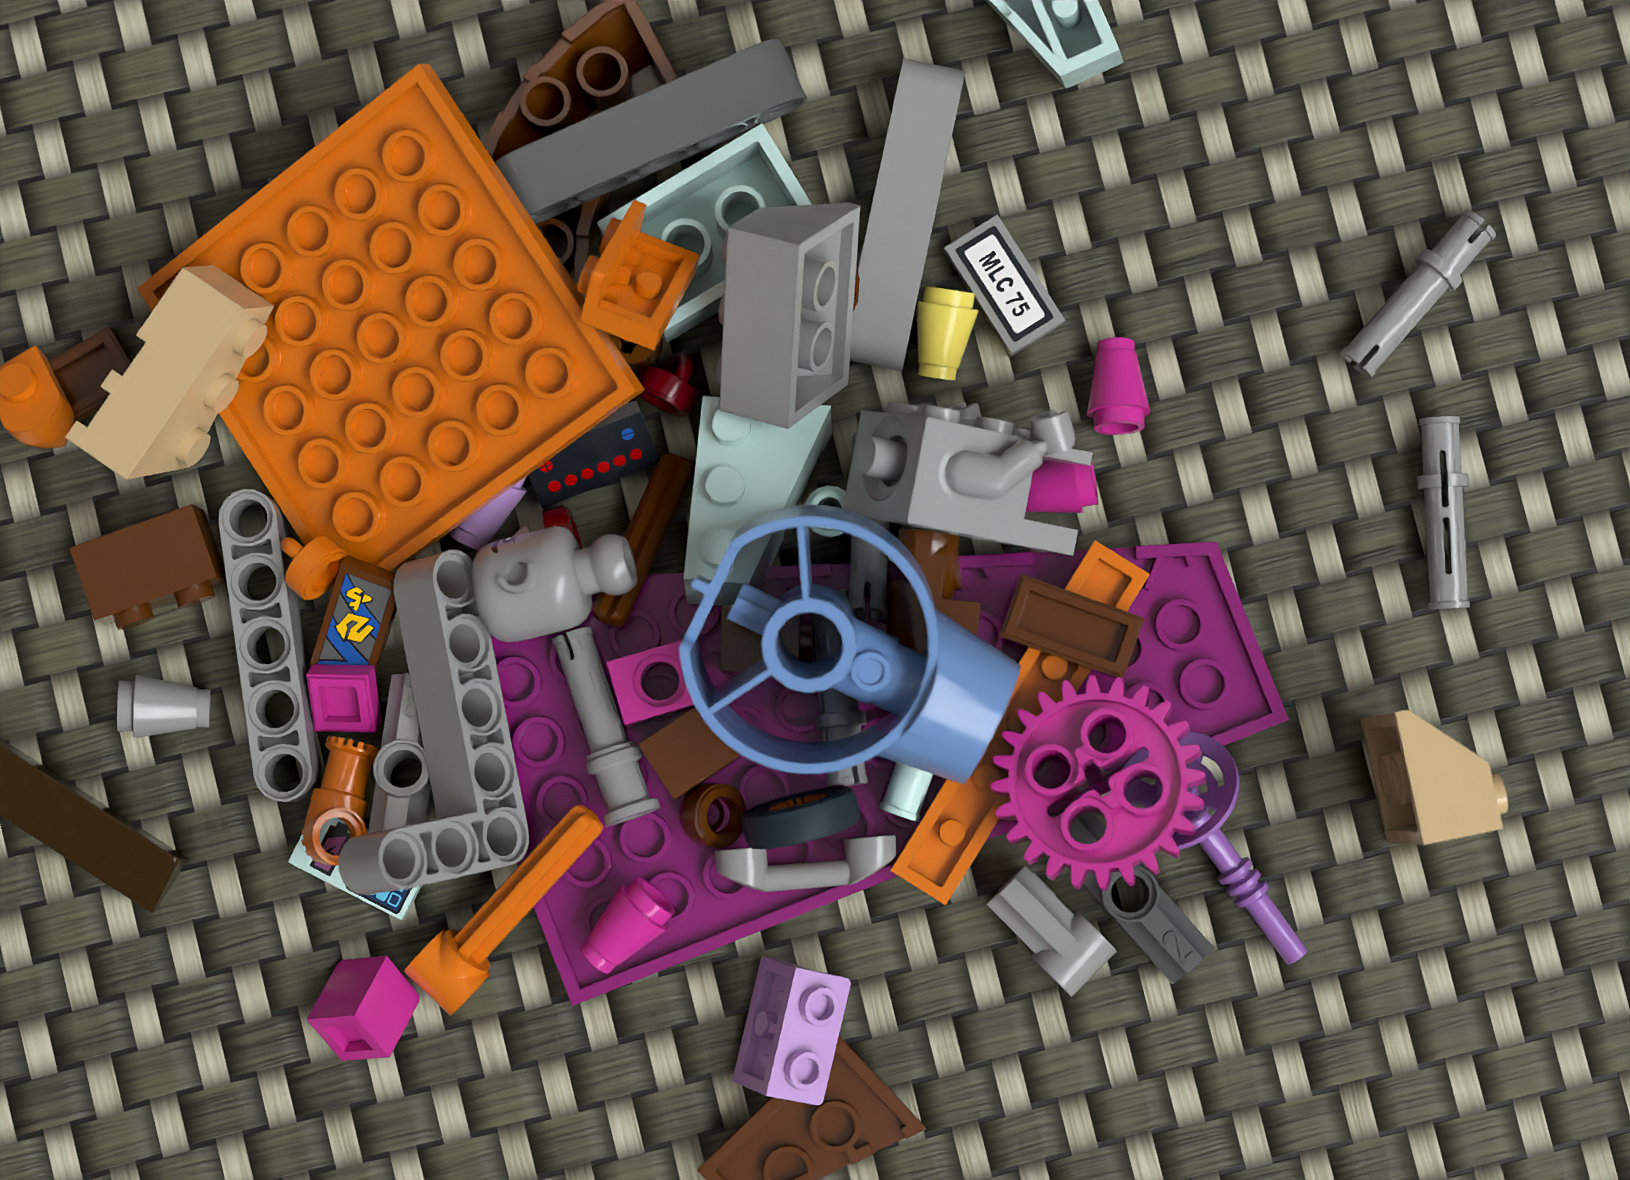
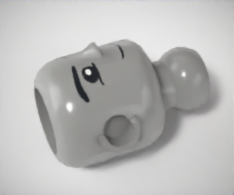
[471,525,637,642]

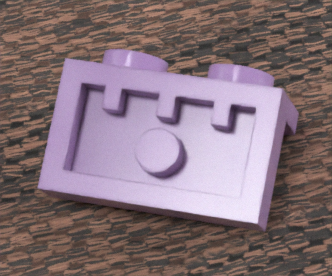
[732,956,851,1105]

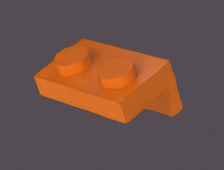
[577,200,700,350]

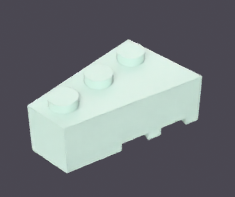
[986,0,1124,89]
[683,396,832,606]

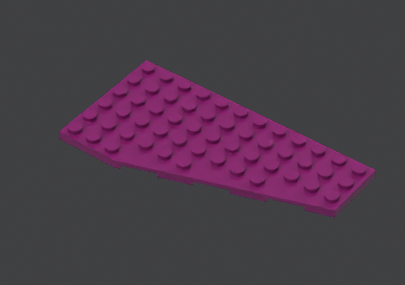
[490,542,1289,1006]

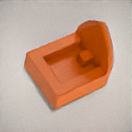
[0,345,74,448]

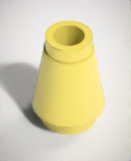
[916,286,979,381]

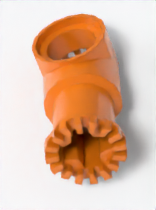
[301,736,380,866]

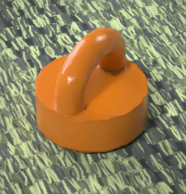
[280,535,347,600]

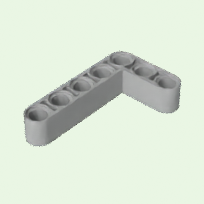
[338,550,529,895]

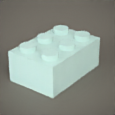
[597,123,812,343]

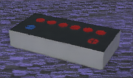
[528,401,659,509]

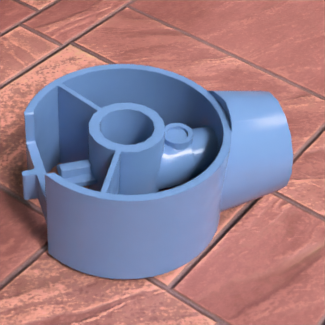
[679,505,1021,784]

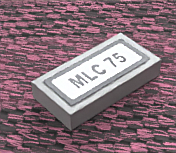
[943,214,1065,357]

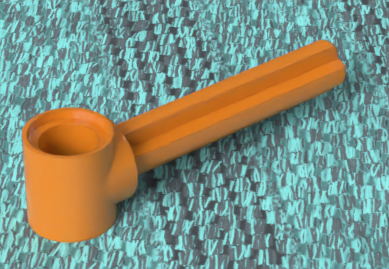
[404,804,603,1016]

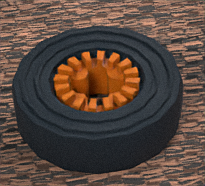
[741,786,860,849]

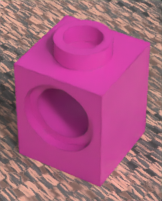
[606,640,695,726]

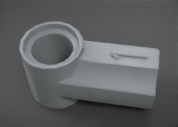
[986,866,1117,997]

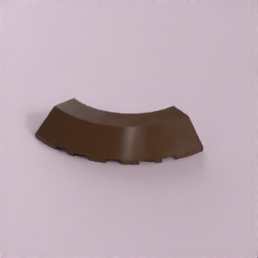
[483,0,678,298]

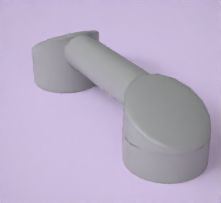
[714,835,897,892]

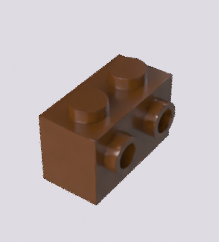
[69,504,227,630]

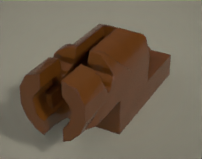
[886,529,981,655]

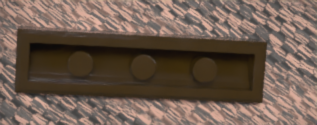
[0,738,188,913]

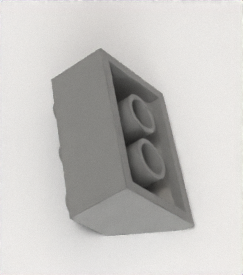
[716,203,860,429]

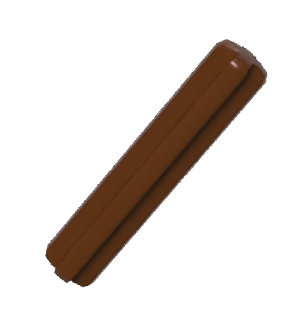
[592,453,693,627]

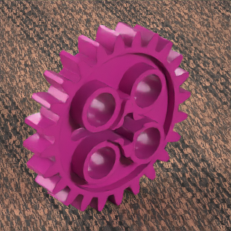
[991,675,1206,891]

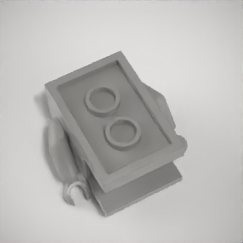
[843,401,1093,556]

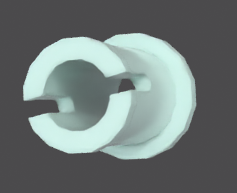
[805,486,846,538]
[879,762,933,822]

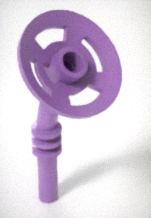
[1122,731,1307,965]

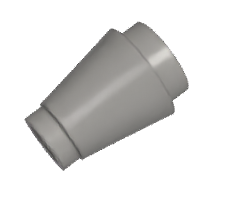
[117,674,211,738]

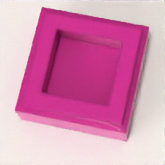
[306,664,382,733]

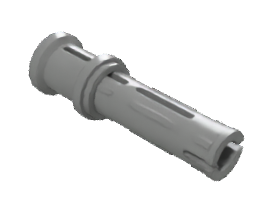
[552,627,661,826]

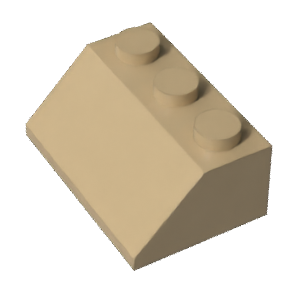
[1360,710,1508,845]

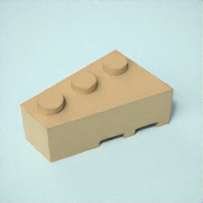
[65,265,274,480]

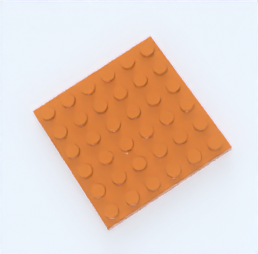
[137,63,645,589]

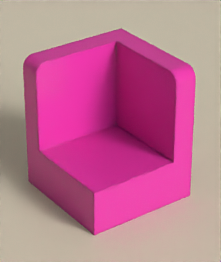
[306,956,420,1061]

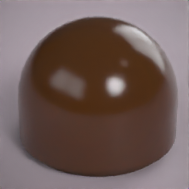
[679,783,746,848]

